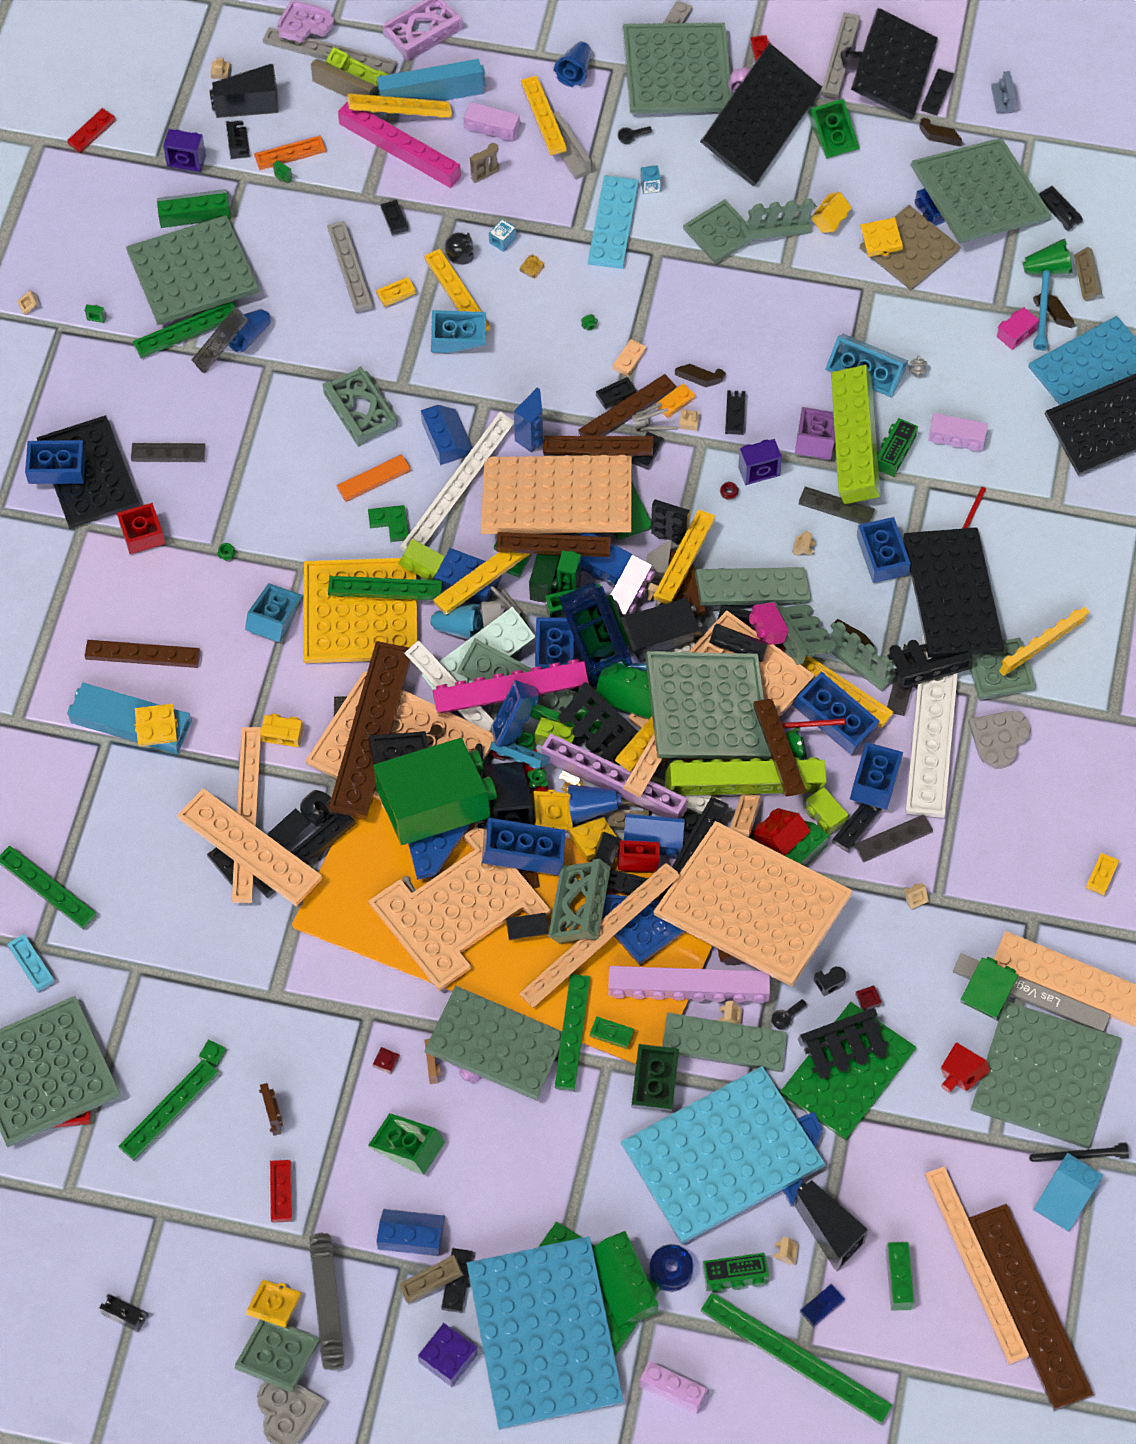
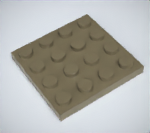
[860,205,960,291]

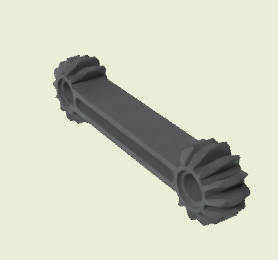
[309,1232,344,1370]

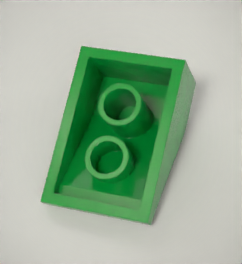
[808,98,859,159]
[368,1113,445,1175]

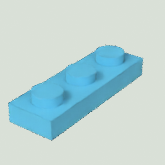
[7,934,55,992]

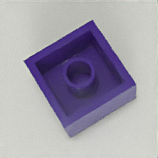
[163,129,206,172]
[738,438,782,486]
[417,1323,478,1387]

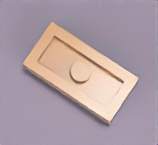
[613,339,646,377]

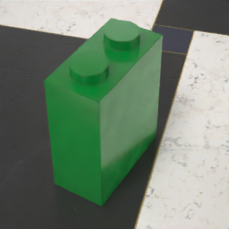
[960,957,1018,1021]

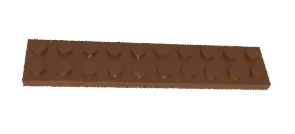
[329,641,411,819]
[968,1204,1094,1411]

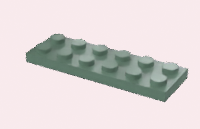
[695,567,811,606]
[457,638,575,713]
[662,1012,787,1072]

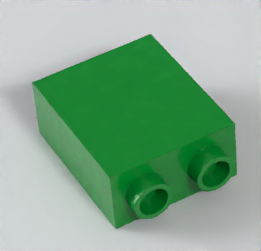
[373,737,497,846]

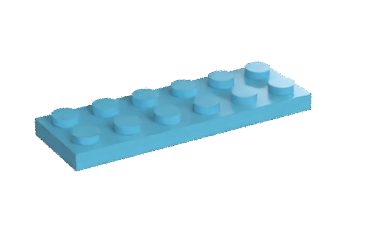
[588,175,639,269]

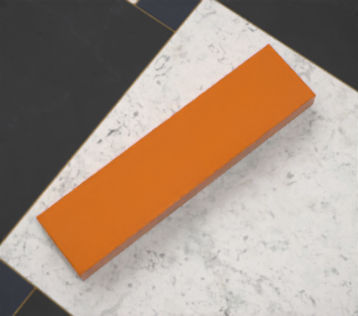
[254,135,326,171]
[337,454,411,502]

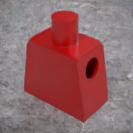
[941,1042,990,1093]

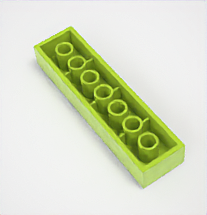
[831,365,880,504]
[665,757,826,796]

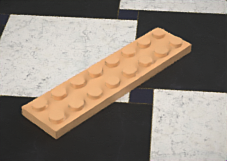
[177,788,322,907]
[994,931,1136,1027]

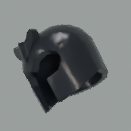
[445,232,474,264]
[300,790,333,826]

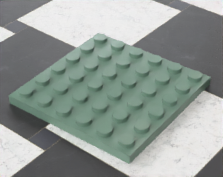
[623,23,732,113]
[910,138,1052,244]
[126,216,259,325]
[645,651,771,760]
[0,996,121,1148]
[971,1001,1122,1149]

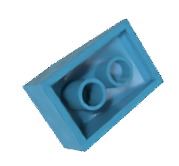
[431,310,486,353]
[245,583,303,642]
[1033,1153,1103,1232]

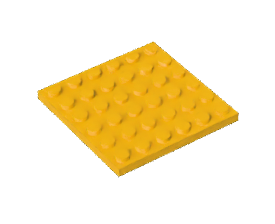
[303,558,417,663]

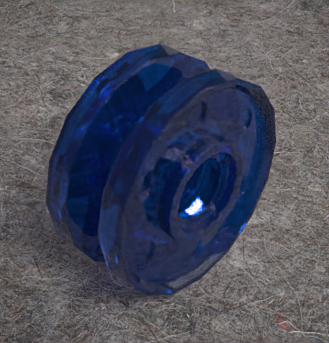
[649,1244,694,1292]

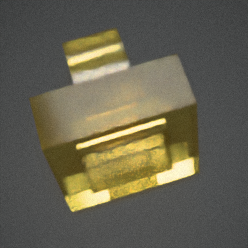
[520,254,544,279]
[560,771,583,793]

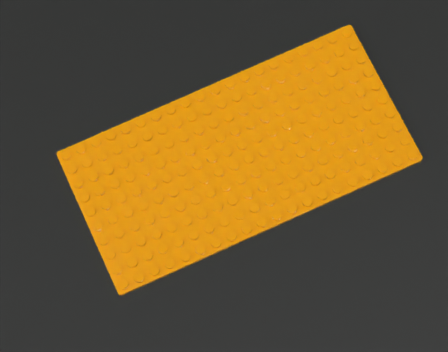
[292,797,713,1065]

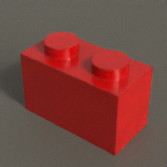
[618,840,660,872]

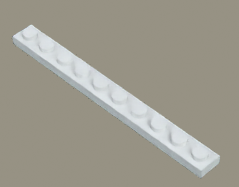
[399,411,514,552]

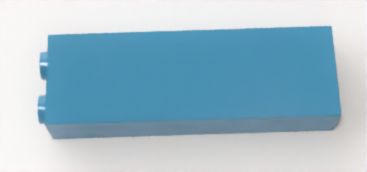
[377,59,486,101]
[67,682,192,754]

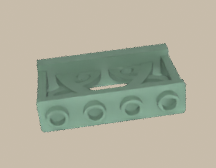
[322,366,397,447]
[548,859,611,944]

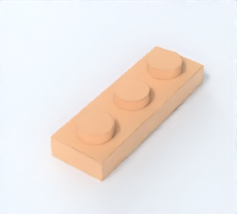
[730,794,761,837]

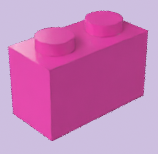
[997,307,1039,350]
[749,602,789,645]

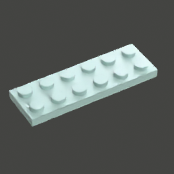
[421,606,536,690]

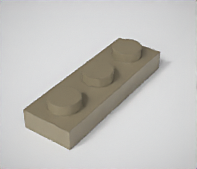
[1074,247,1101,301]
[399,1255,464,1304]

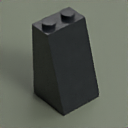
[209,64,278,118]
[620,598,704,662]
[484,762,533,825]
[795,1180,868,1271]

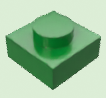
[273,160,292,183]
[84,304,106,323]
[198,1039,227,1067]

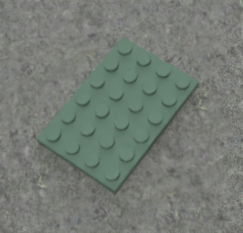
[424,986,562,1100]

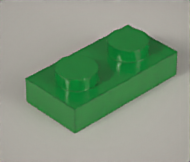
[590,1016,634,1050]

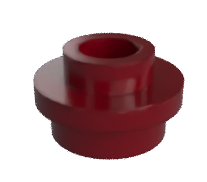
[720,482,739,500]

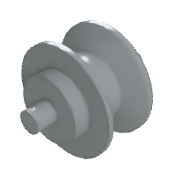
[909,355,928,378]

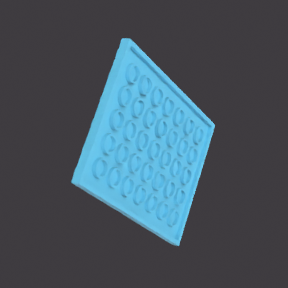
[621,1066,825,1244]

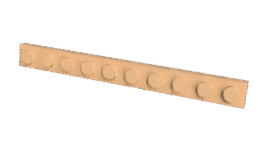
[623,641,723,798]
[232,727,261,903]
[519,863,680,1008]
[925,1167,1029,1365]

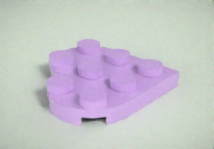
[278,0,334,42]

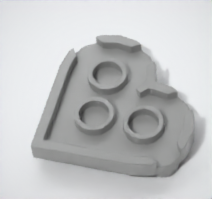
[968,711,1030,769]
[257,1382,326,1444]

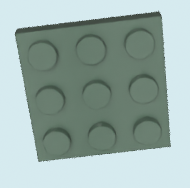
[683,199,755,264]
[970,637,1035,700]
[235,1320,320,1393]

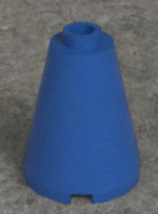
[553,42,591,87]
[221,309,271,353]
[568,785,622,824]

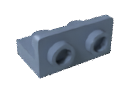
[991,71,1016,113]

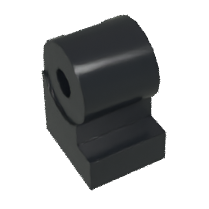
[814,966,846,996]

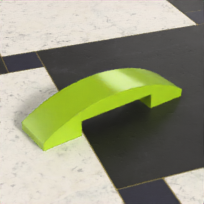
[325,47,389,86]

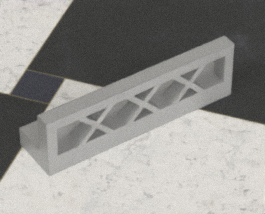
[553,111,591,180]

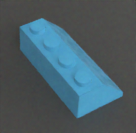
[825,334,909,397]

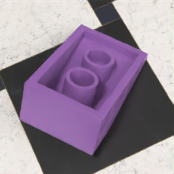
[795,407,835,459]

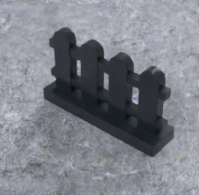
[887,640,973,689]
[558,682,638,763]
[798,1007,888,1079]

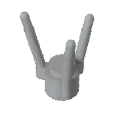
[632,402,678,432]
[491,585,523,617]

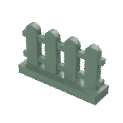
[739,198,817,240]
[768,601,836,665]
[829,622,895,692]

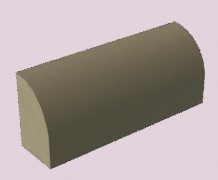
[311,59,379,97]

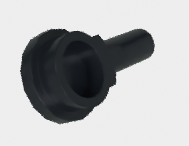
[618,126,652,144]
[771,999,807,1029]

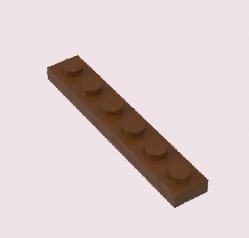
[578,374,676,436]
[543,436,654,456]
[496,532,611,557]
[85,640,201,668]
[753,699,806,797]

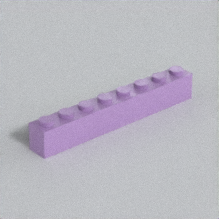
[541,733,687,819]
[608,966,770,1003]

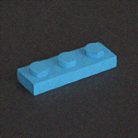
[490,741,550,769]

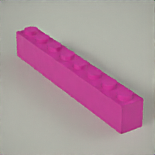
[338,102,461,189]
[433,659,589,714]

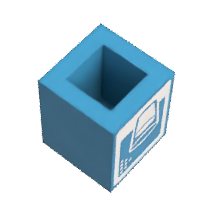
[640,165,661,194]
[489,219,516,252]

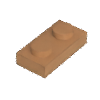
[424,1039,441,1084]

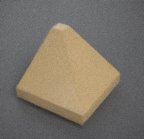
[17,290,38,315]

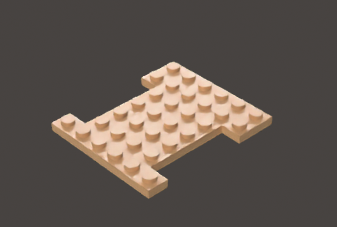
[368,827,551,991]

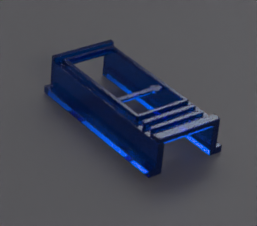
[559,581,633,683]

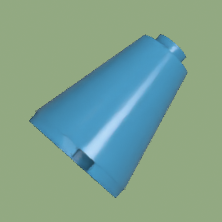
[430,604,483,640]

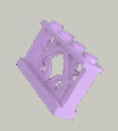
[383,0,463,61]

